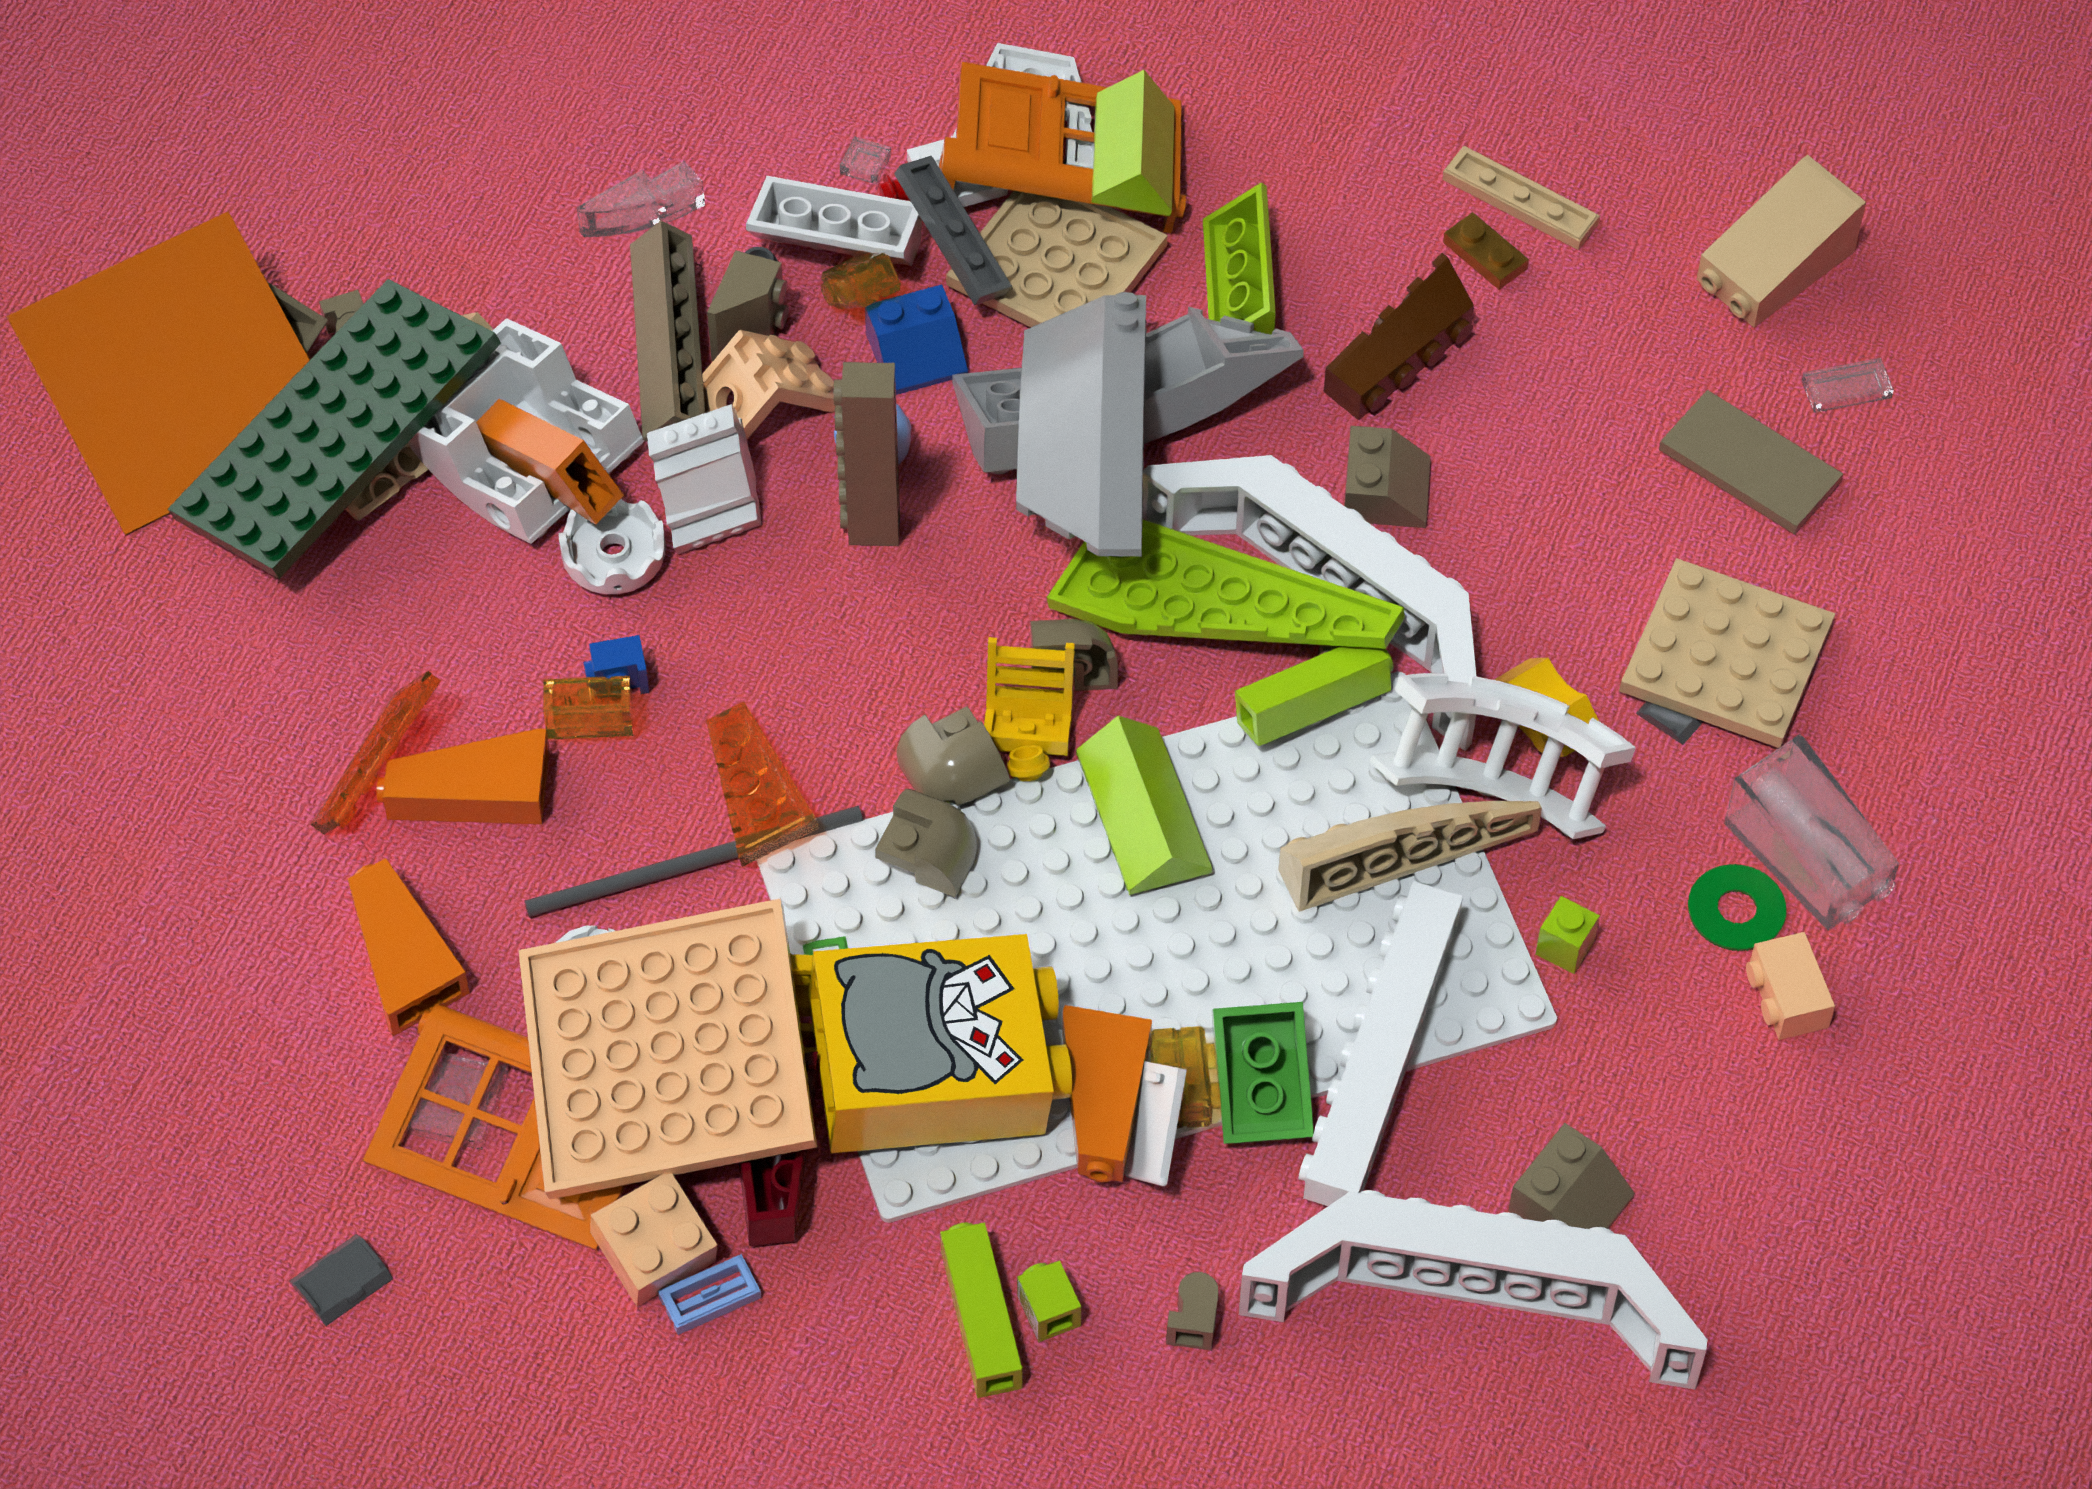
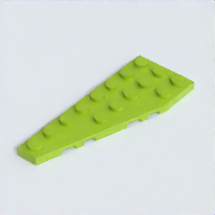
[1047,520,1405,649]

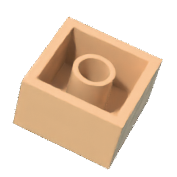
[590,1174,717,1307]

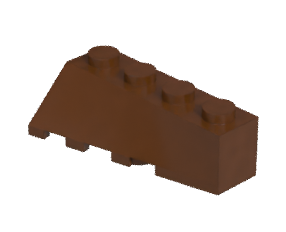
[1324,253,1474,420]

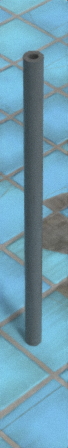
[524,806,863,917]

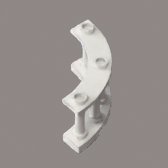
[1370,673,1636,839]

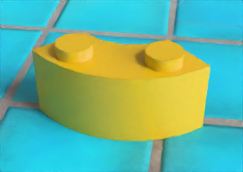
[1494,657,1600,757]

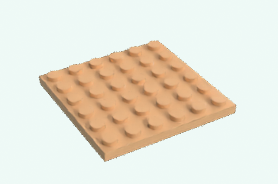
[519,899,817,1199]

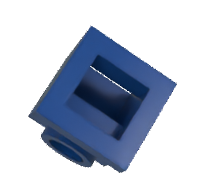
[583,635,649,695]

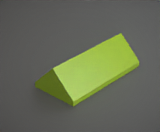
[1091,70,1174,216]
[1203,182,1276,335]
[1076,716,1212,895]

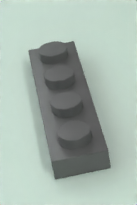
[894,155,1012,305]

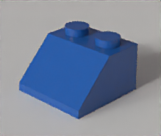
[865,285,968,395]

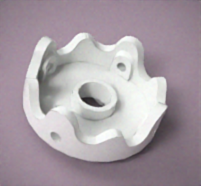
[559,499,665,594]

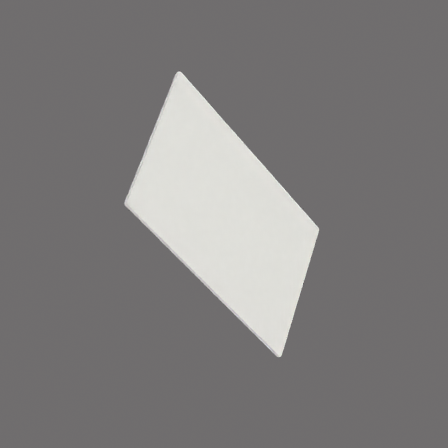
[756,672,1557,1223]

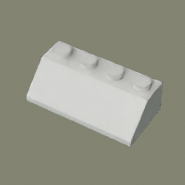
[746,176,922,266]

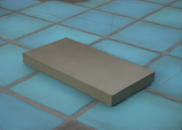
[1659,390,1843,534]

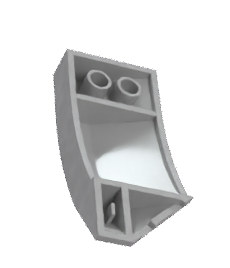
[1016,292,1147,556]
[952,307,1304,474]

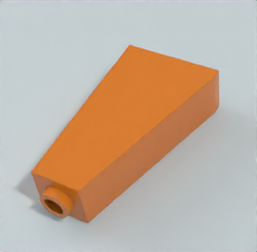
[476,398,624,525]
[376,728,550,825]
[348,858,470,1036]
[1062,1005,1152,1182]

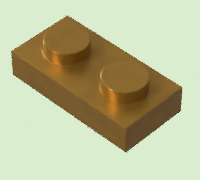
[1443,212,1529,290]

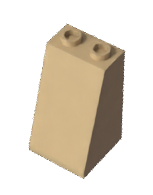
[1696,155,1866,327]

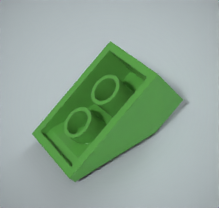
[1211,1002,1314,1144]

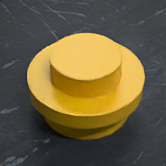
[1007,745,1050,781]

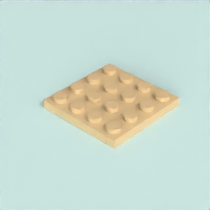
[946,191,1168,327]
[1619,558,1835,748]

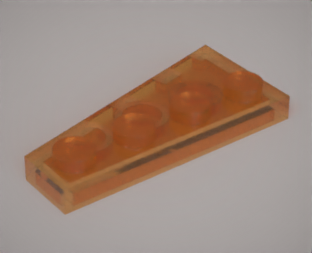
[310,671,441,835]
[706,701,819,867]

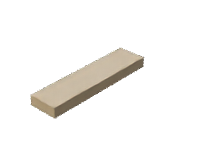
[1442,146,1600,250]

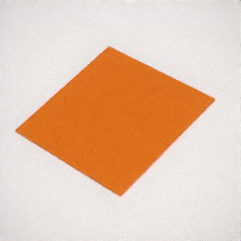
[6,211,310,535]

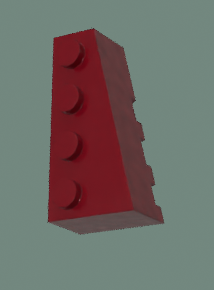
[739,1051,818,1246]

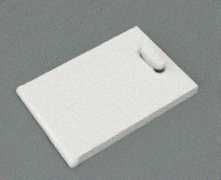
[1125,1061,1187,1186]

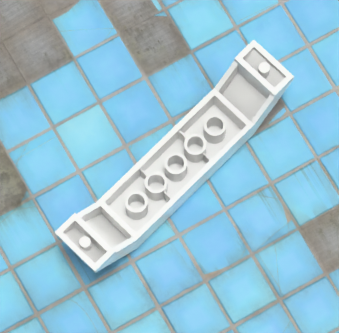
[1143,455,1477,751]
[1238,1190,1708,1390]

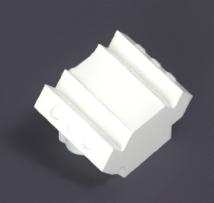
[647,404,762,554]

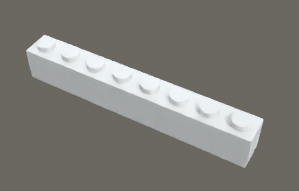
[1298,881,1463,1206]

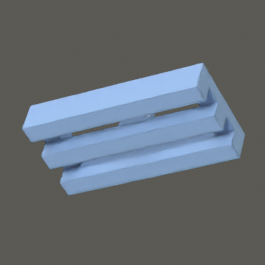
[658,1254,761,1335]

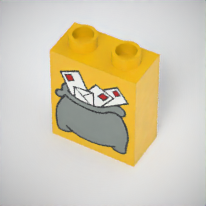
[809,934,1072,1153]

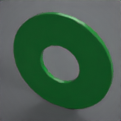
[1688,864,1786,951]

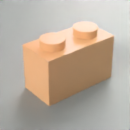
[1746,932,1835,1040]

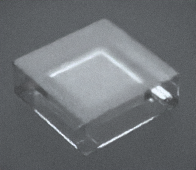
[840,136,891,185]

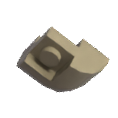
[1030,619,1118,691]
[896,706,1010,806]
[875,789,977,897]

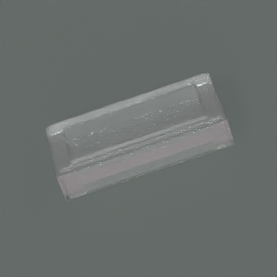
[1801,358,1894,413]

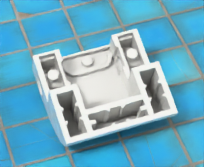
[408,318,644,544]

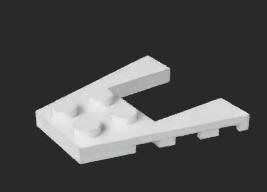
[951,43,1094,169]

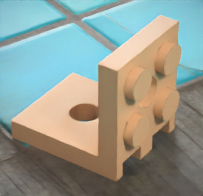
[702,330,835,439]

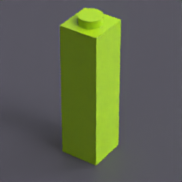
[1235,646,1393,746]
[940,1222,1022,1398]

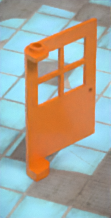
[939,62,1186,233]
[363,1004,626,1251]

